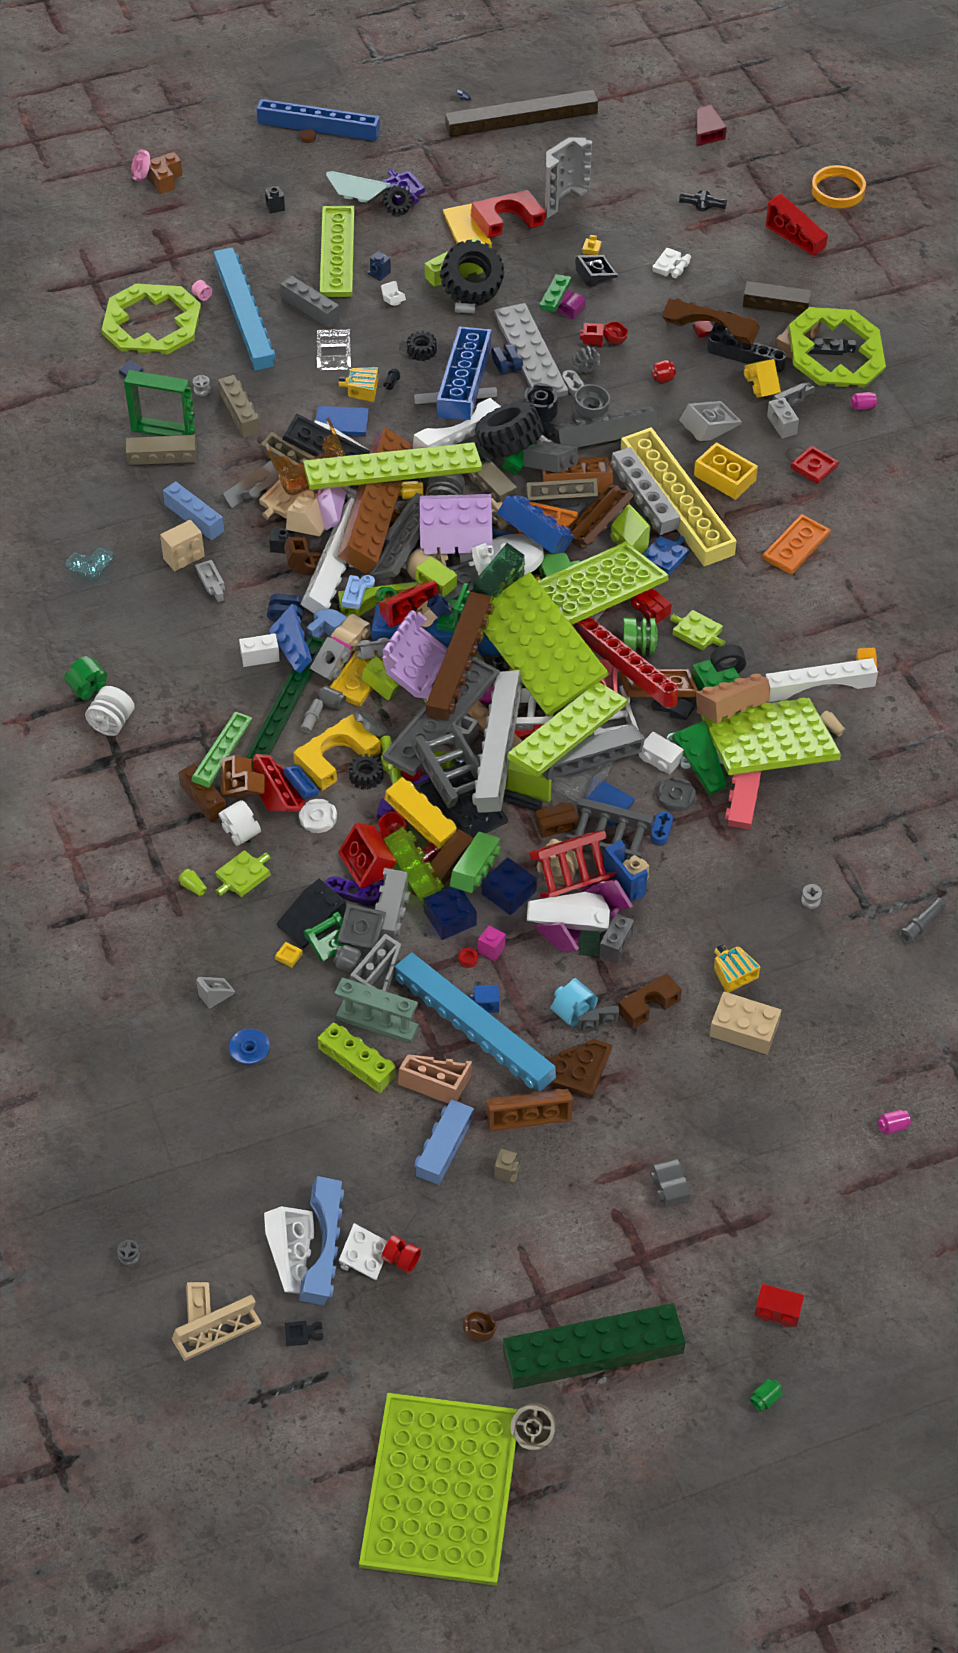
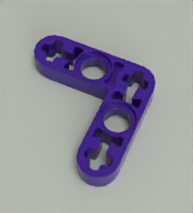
[325,876,384,906]

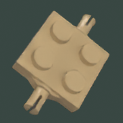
[259,476,305,519]

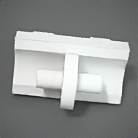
[469,543,499,579]

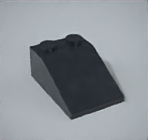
[277,878,346,949]

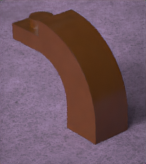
[284,537,322,575]

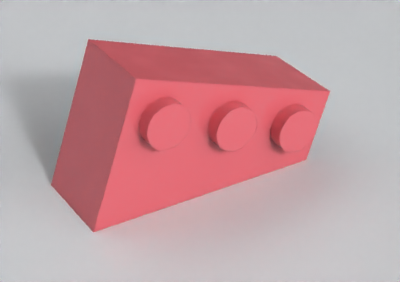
[725,771,761,830]

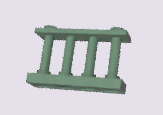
[334,977,419,1044]

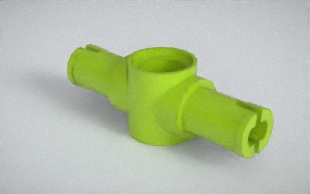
[380,736,402,785]

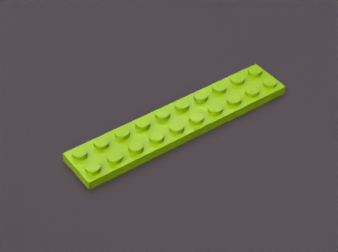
[303,443,482,490]

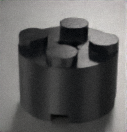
[524,383,558,422]

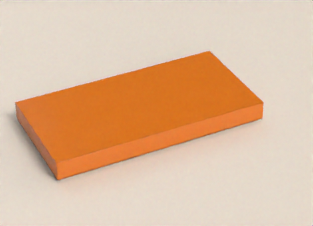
[762,514,831,575]

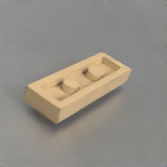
[186,1282,212,1346]

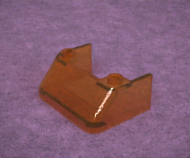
[265,417,346,495]

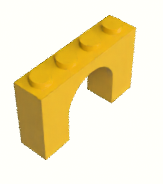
[293,714,381,791]

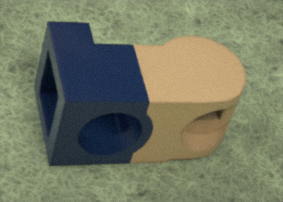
[416,593,452,627]

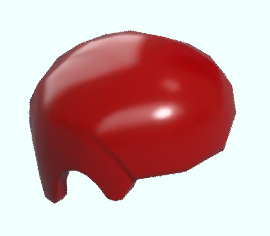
[603,321,628,345]
[378,811,408,841]

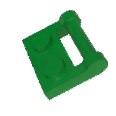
[303,912,349,962]

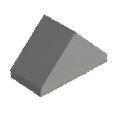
[196,977,235,1009]

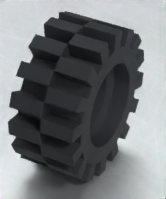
[383,184,412,216]
[407,331,437,361]
[349,754,383,790]

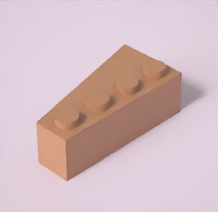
[696,674,770,723]

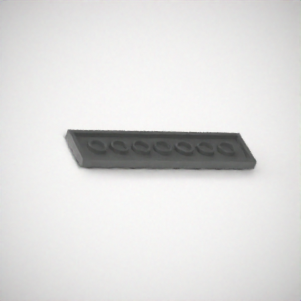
[382,657,500,777]

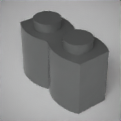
[650,1159,691,1208]

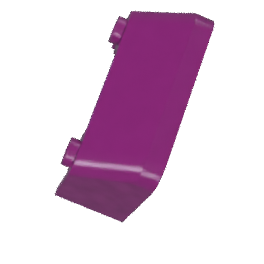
[535,880,633,953]

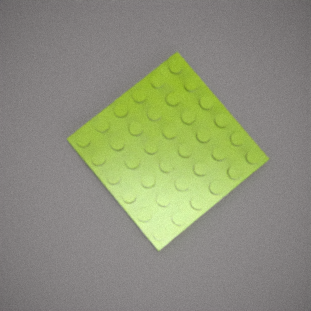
[701,698,840,775]

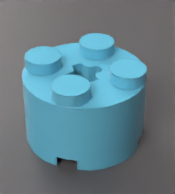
[550,978,598,1027]

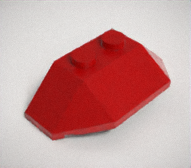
[253,754,305,812]

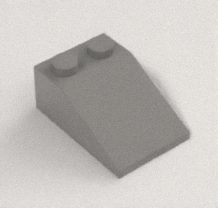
[679,401,742,441]

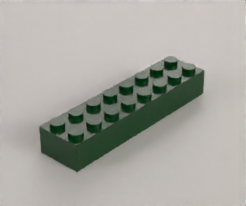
[503,1303,686,1390]

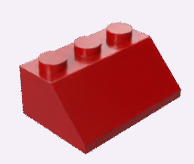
[379,581,437,628]
[338,822,396,888]

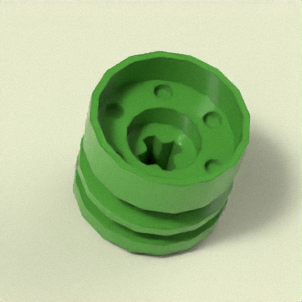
[622,618,658,656]

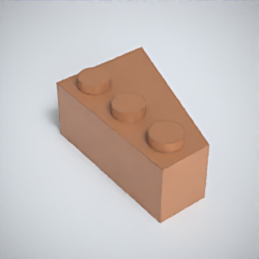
[398,1055,472,1104]

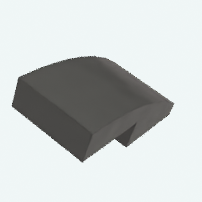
[578,1006,619,1032]

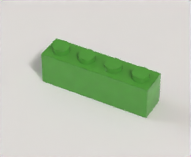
[450,832,502,893]

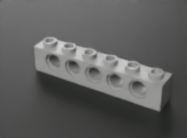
[610,447,680,535]

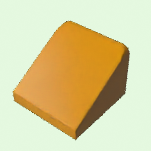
[856,648,877,668]

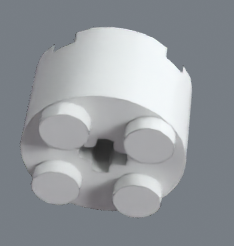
[218,800,261,846]

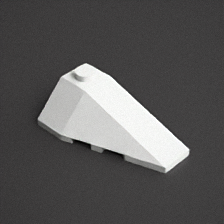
[527,892,610,934]
[264,1206,314,1294]

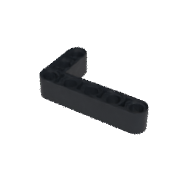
[707,311,786,372]

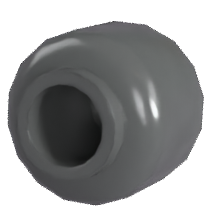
[333,945,364,973]

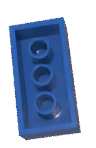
[497,495,574,553]

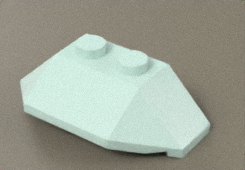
[326,171,391,203]

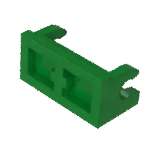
[502,444,534,475]

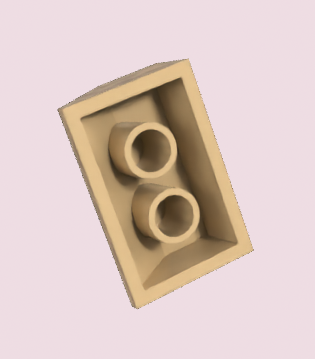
[286,490,325,536]

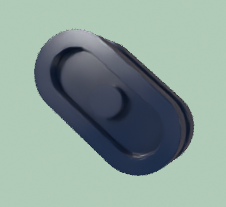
[491,343,523,375]
[267,593,305,622]

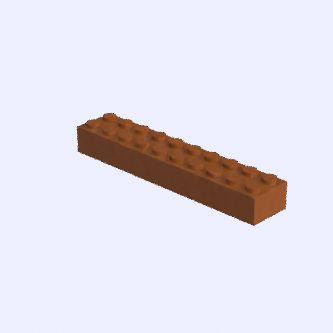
[337,427,413,574]

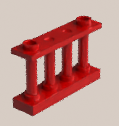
[529,830,616,898]

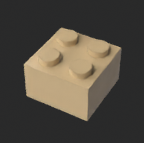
[160,519,205,572]

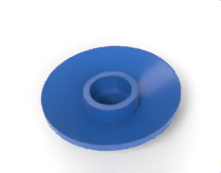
[229,1029,270,1065]

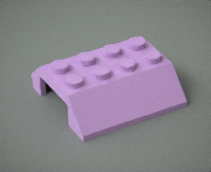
[420,494,492,555]
[383,610,448,699]

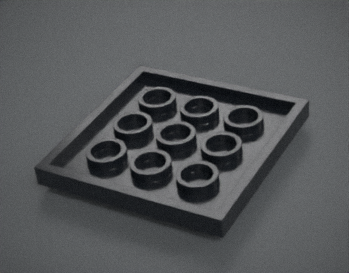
[414,761,508,851]

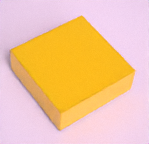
[275,942,303,968]

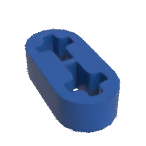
[651,811,673,846]

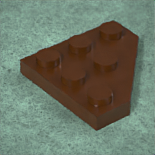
[546,1039,612,1099]

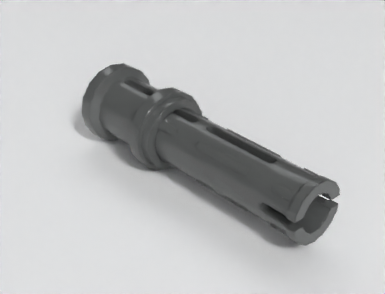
[898,898,946,944]

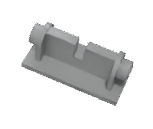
[356,638,390,660]

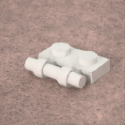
[652,248,691,278]

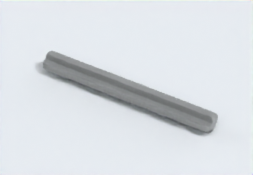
[414,387,497,404]

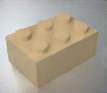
[710,992,782,1055]

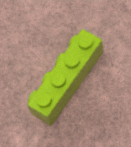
[317,1022,396,1093]

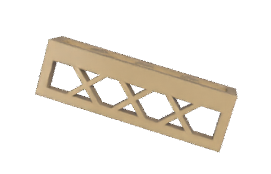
[172,1295,262,1361]

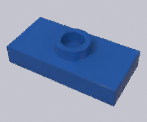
[283,765,320,798]

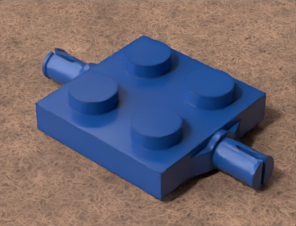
[642,535,689,575]

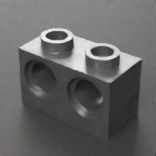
[599,913,634,963]

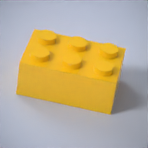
[694,442,758,500]

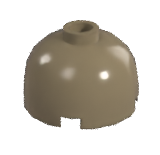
[511,1403,556,1450]

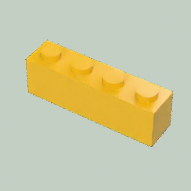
[384,777,457,850]

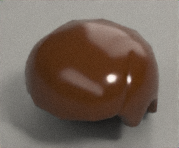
[463,1311,498,1342]

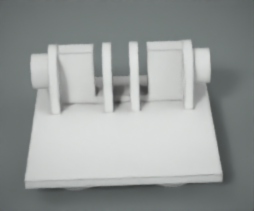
[338,1223,388,1280]

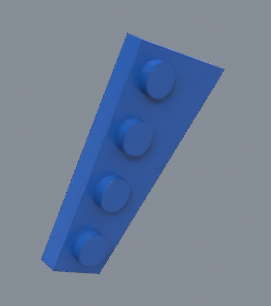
[269,604,312,673]

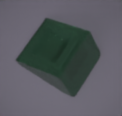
[579,931,600,956]

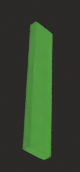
[192,712,252,788]

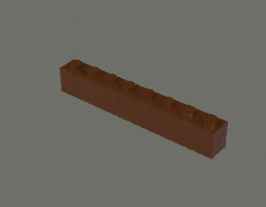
[426,592,494,721]

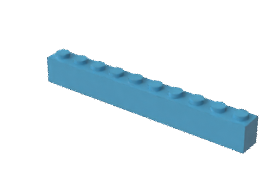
[214,247,276,371]
[395,952,556,1092]

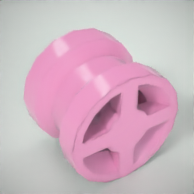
[192,280,212,301]

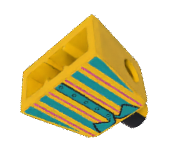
[339,367,378,402]
[714,945,760,993]

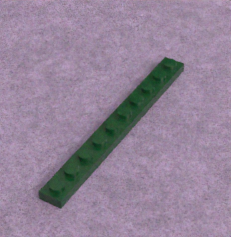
[246,636,325,772]

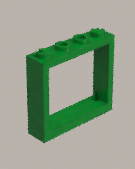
[124,370,196,437]

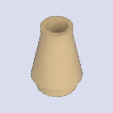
[820,710,845,737]

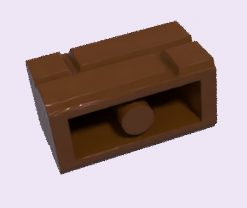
[535,802,579,838]

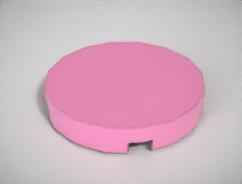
[131,149,150,182]

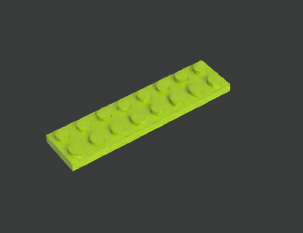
[320,206,354,297]
[507,682,628,777]

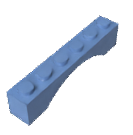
[299,1176,344,1306]

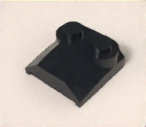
[575,255,618,287]

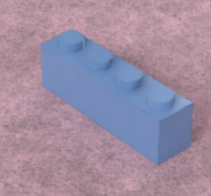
[163,481,224,541]
[414,1099,474,1185]

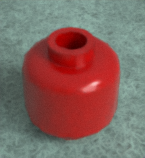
[651,359,677,384]

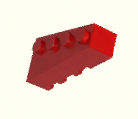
[765,193,828,256]

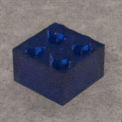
[482,857,537,916]
[424,887,477,940]

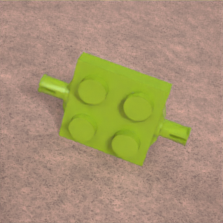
[670,610,726,651]
[215,850,271,897]

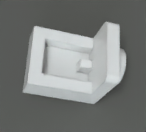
[381,281,406,306]

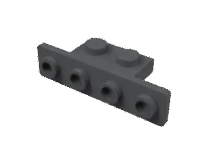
[222,459,283,508]

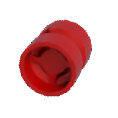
[381,1235,422,1274]

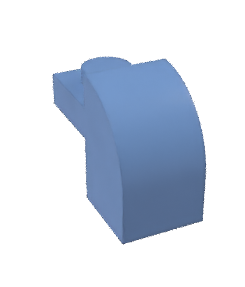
[307,609,347,638]

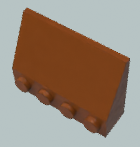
[540,457,613,494]

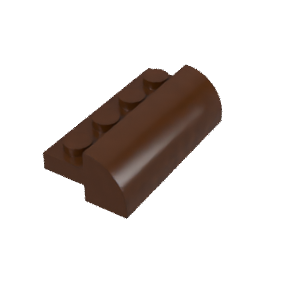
[569,485,634,549]

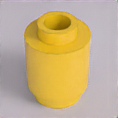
[399,481,423,499]

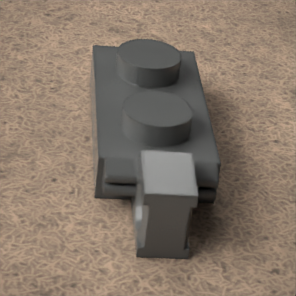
[773,382,815,407]

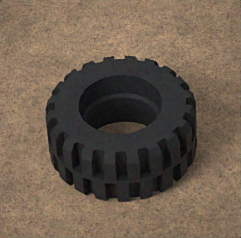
[440,239,505,305]
[475,401,544,458]

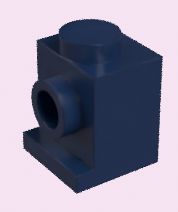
[368,251,391,281]

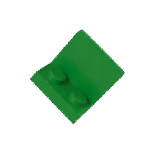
[437,583,471,633]

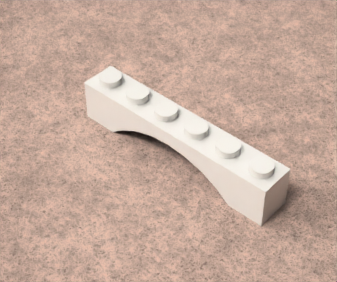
[412,398,501,449]
[766,658,878,702]

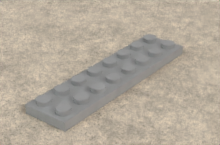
[494,303,568,397]

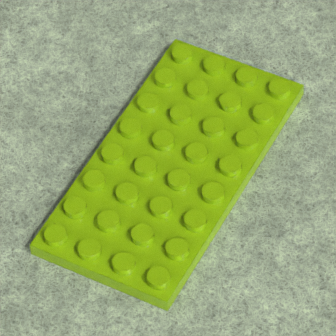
[538,542,668,625]
[483,572,609,717]

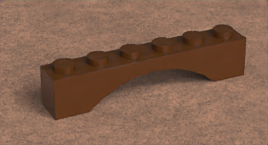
[662,298,760,345]

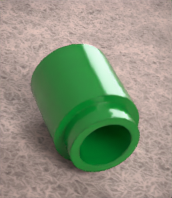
[375,587,397,603]
[749,1379,783,1412]

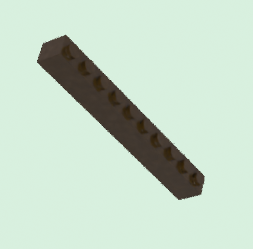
[445,90,598,137]

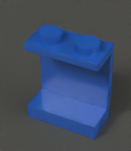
[604,840,648,902]

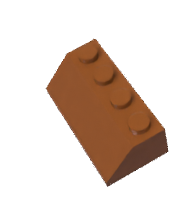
[486,1089,573,1132]

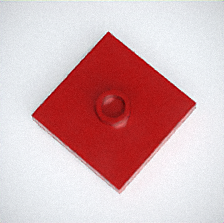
[790,445,839,485]

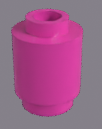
[850,392,877,410]
[878,1110,911,1135]

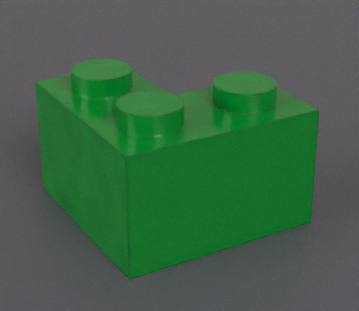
[692,660,740,691]

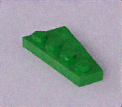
[672,721,727,795]

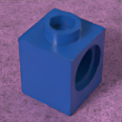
[470,985,500,1013]

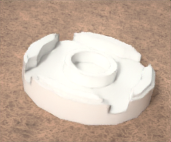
[299,799,337,833]

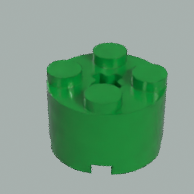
[64,656,107,701]

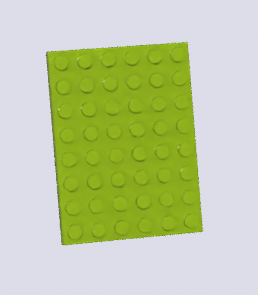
[359,1393,519,1586]

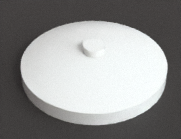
[486,534,544,581]

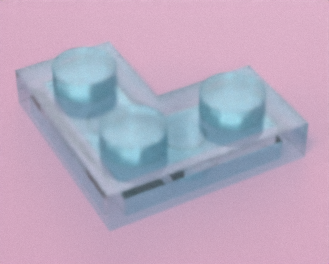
[65,547,115,580]

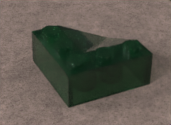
[473,543,525,600]

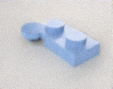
[342,575,375,609]

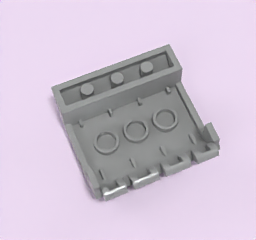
[545,138,592,218]

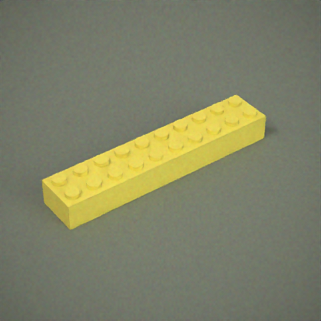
[621,427,737,567]

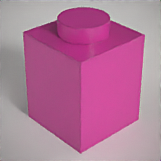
[478,926,506,961]

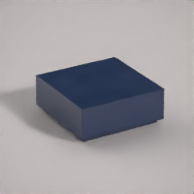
[119,361,143,378]

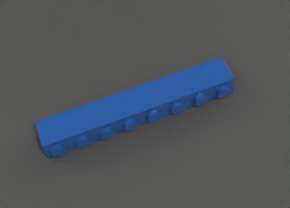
[256,99,380,141]

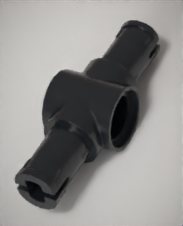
[679,190,727,211]

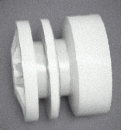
[85,686,135,736]

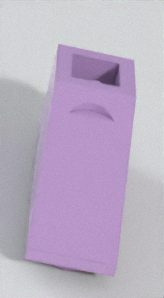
[317,487,346,530]

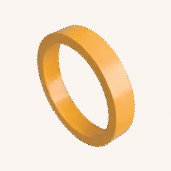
[811,165,866,208]

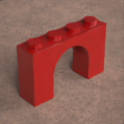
[470,190,546,238]

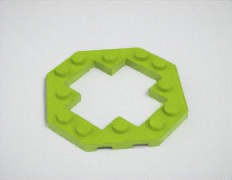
[102,284,201,355]
[788,307,886,388]

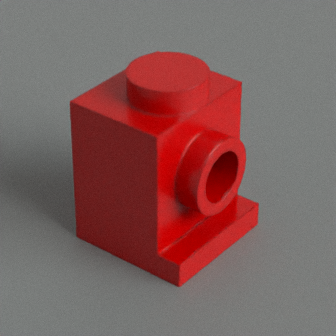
[580,323,604,348]

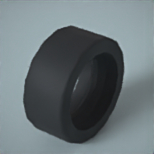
[710,644,747,674]

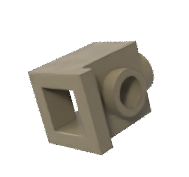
[494,1149,521,1184]

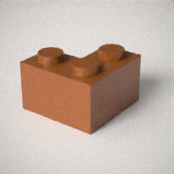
[147,152,182,194]
[221,755,265,799]

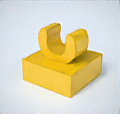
[582,235,602,255]

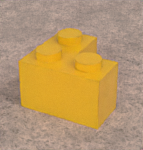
[744,359,781,397]

